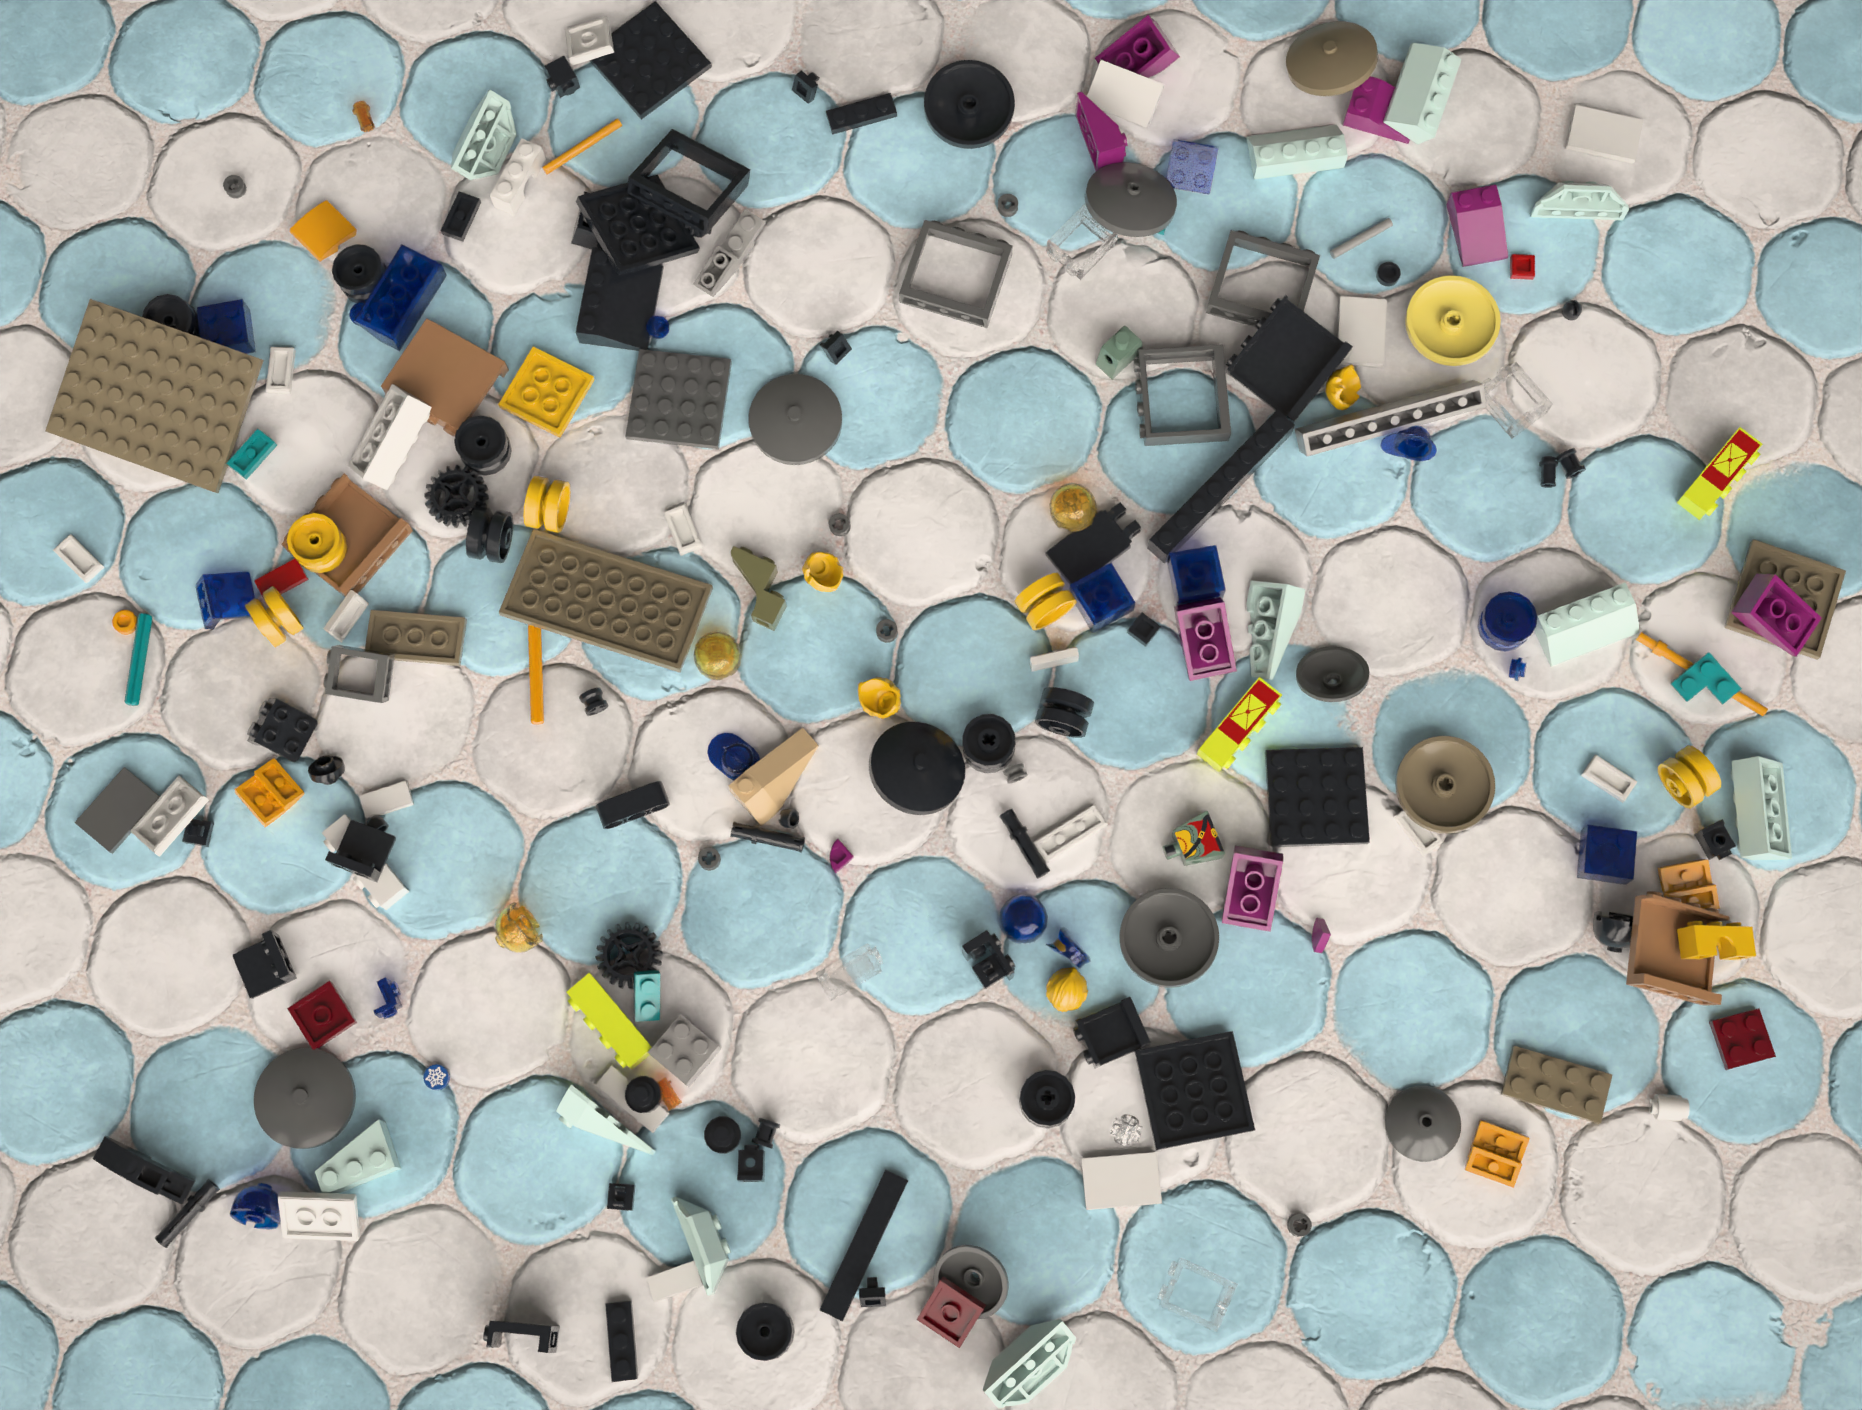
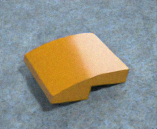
[290,200,357,261]
[235,758,304,827]
[1657,859,1720,909]
[1465,1119,1530,1188]

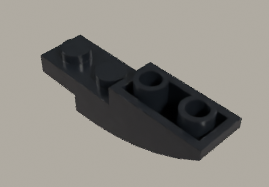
[93,1136,196,1205]

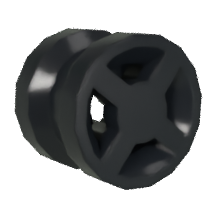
[579,687,609,716]

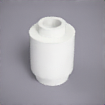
[1649,1094,1689,1121]

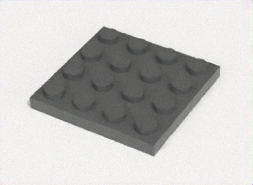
[625,349,732,449]

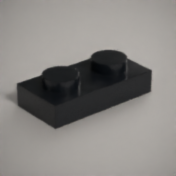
[440,191,481,242]

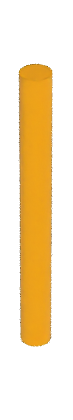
[542,118,622,175]

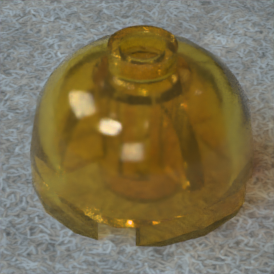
[1049,483,1098,532]
[693,631,742,680]
[494,902,543,953]

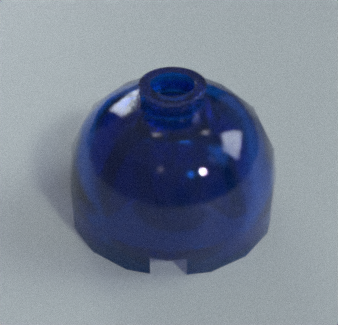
[999,894,1048,944]
[230,1183,281,1230]

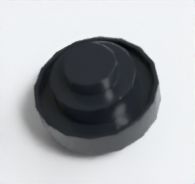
[308,755,345,785]
[625,1076,663,1113]
[704,1116,741,1154]

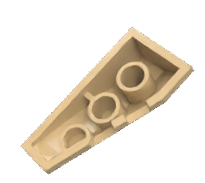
[728,728,819,827]

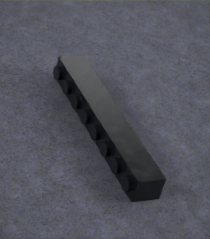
[1147,409,1295,564]

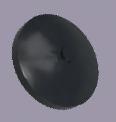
[924,60,1015,149]
[869,722,965,815]

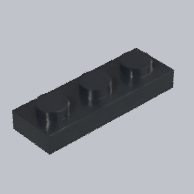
[826,93,897,135]
[605,1301,638,1382]

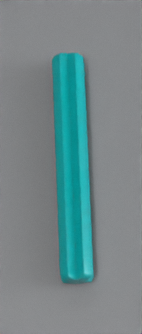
[124,613,152,706]

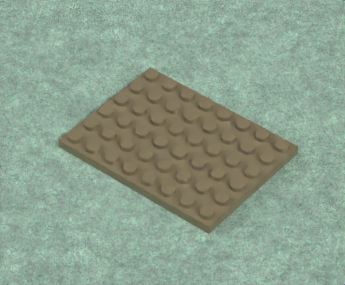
[45,299,264,493]

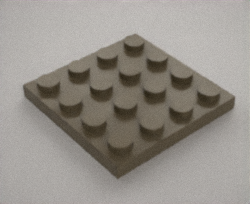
[1724,539,1846,660]

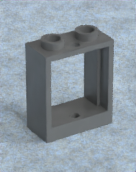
[323,645,395,703]

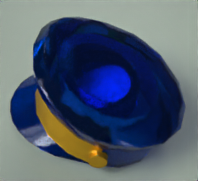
[1046,927,1091,969]

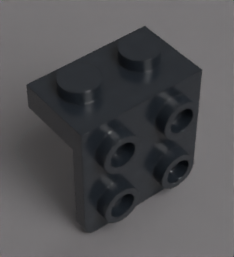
[247,698,317,762]

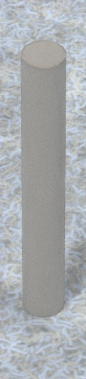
[1330,218,1393,259]

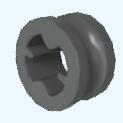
[223,175,247,198]
[998,194,1018,217]
[828,513,851,536]
[876,619,898,643]
[1003,763,1028,784]
[698,847,721,871]
[1287,1213,1312,1237]

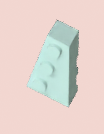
[315,1119,401,1194]

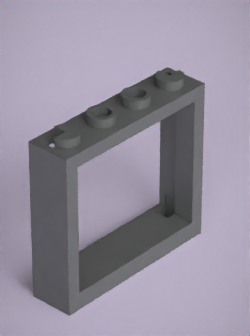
[899,220,1013,328]
[1206,230,1320,327]
[1134,345,1231,446]

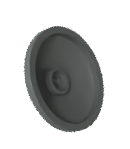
[1296,646,1370,702]
[1385,1085,1461,1162]
[933,1245,1009,1319]

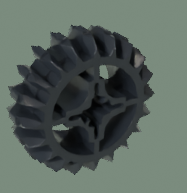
[424,464,489,528]
[595,922,663,989]

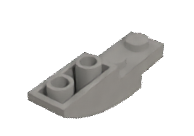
[693,209,766,297]

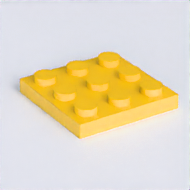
[498,346,595,438]

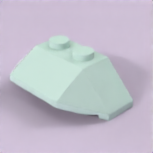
[451,90,516,180]
[1531,181,1629,220]
[671,1197,731,1296]
[983,1319,1076,1408]

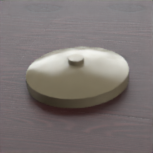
[1286,21,1378,96]
[1395,736,1495,834]

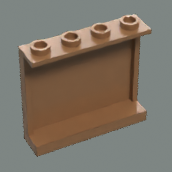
[381,318,509,437]
[281,473,413,597]
[1626,891,1730,1006]

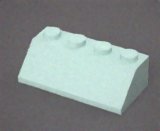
[1383,43,1462,144]
[1246,125,1348,179]
[1531,582,1640,667]
[1730,756,1792,860]

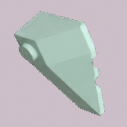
[1247,580,1305,680]
[556,1085,656,1155]

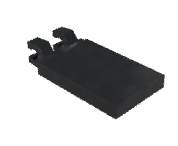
[1045,502,1141,590]

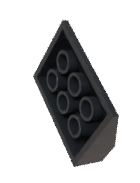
[575,247,664,351]

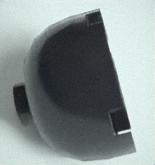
[1593,911,1633,953]

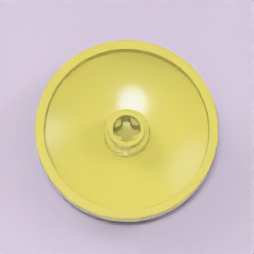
[1405,276,1501,366]

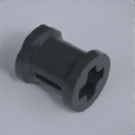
[1556,448,1586,479]
[751,1118,780,1149]

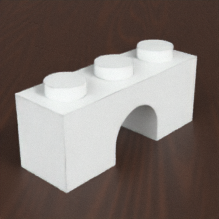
[490,138,546,216]

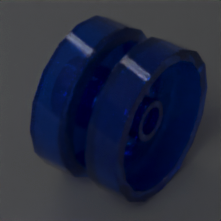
[1477,591,1538,652]

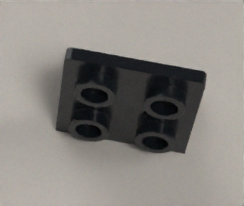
[325,820,396,882]
[233,930,297,999]
[962,930,1016,981]

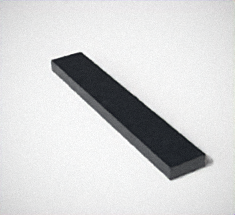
[820,1169,908,1322]

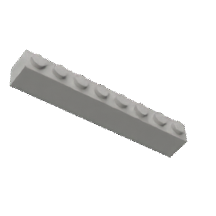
[1295,380,1487,456]

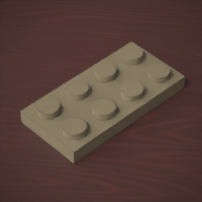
[365,610,467,666]
[1501,1046,1612,1124]

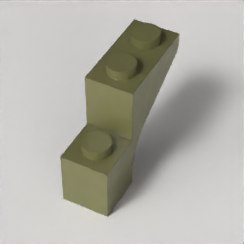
[731,546,787,631]

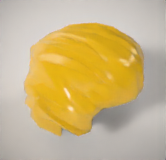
[1325,364,1361,410]
[802,551,843,592]
[858,677,901,719]
[1046,967,1088,1012]

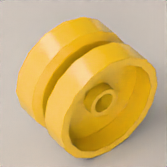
[523,476,571,533]
[287,513,347,573]
[1014,573,1077,630]
[245,586,304,648]
[1658,745,1721,809]

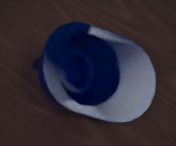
[1380,426,1437,461]
[707,733,760,781]

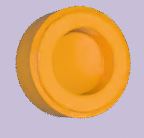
[112,610,137,635]

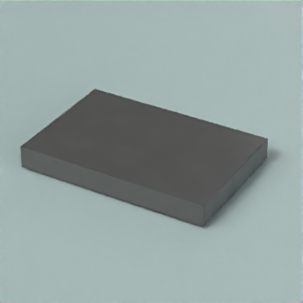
[74,767,160,854]

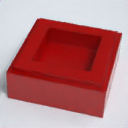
[1510,254,1535,280]

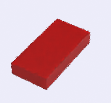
[254,559,309,599]

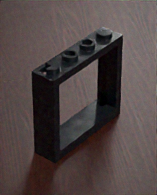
[627,129,751,235]

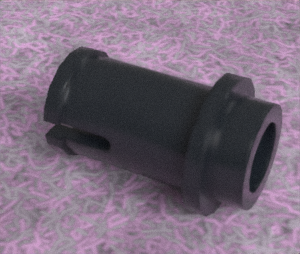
[1539,456,1558,488]

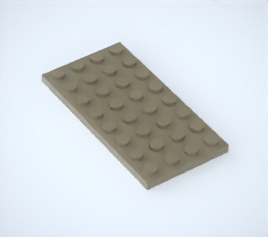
[499,529,713,673]

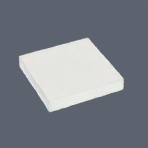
[564,16,614,66]

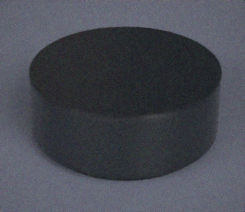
[1376,262,1401,287]

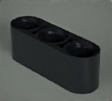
[596,781,670,829]

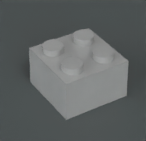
[648,1014,721,1087]

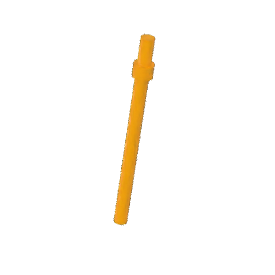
[1636,632,1768,717]

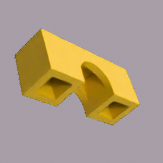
[1677,921,1756,960]

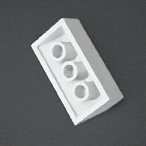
[348,384,432,490]

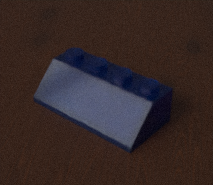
[354,244,447,351]

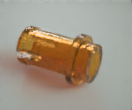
[352,101,375,132]
[658,1077,682,1111]

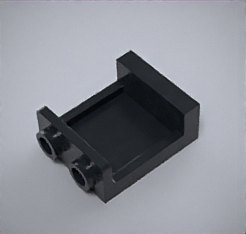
[1072,997,1151,1069]
[483,1320,560,1353]

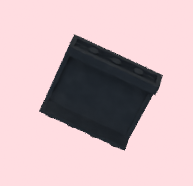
[1226,295,1353,423]

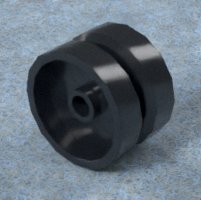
[332,244,391,305]
[142,294,203,337]
[454,415,512,476]
[466,506,513,563]
[1035,687,1094,738]
[962,714,1016,773]
[1019,1070,1075,1129]
[736,1302,795,1361]

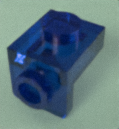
[373,977,403,1019]

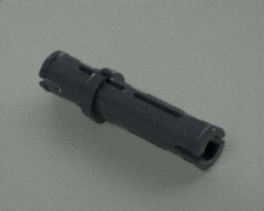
[999,808,1050,879]
[730,821,805,853]
[155,1179,220,1248]

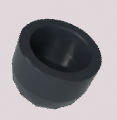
[1562,300,1582,321]
[778,809,799,829]
[367,816,389,832]

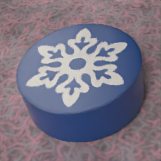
[423,1064,450,1090]

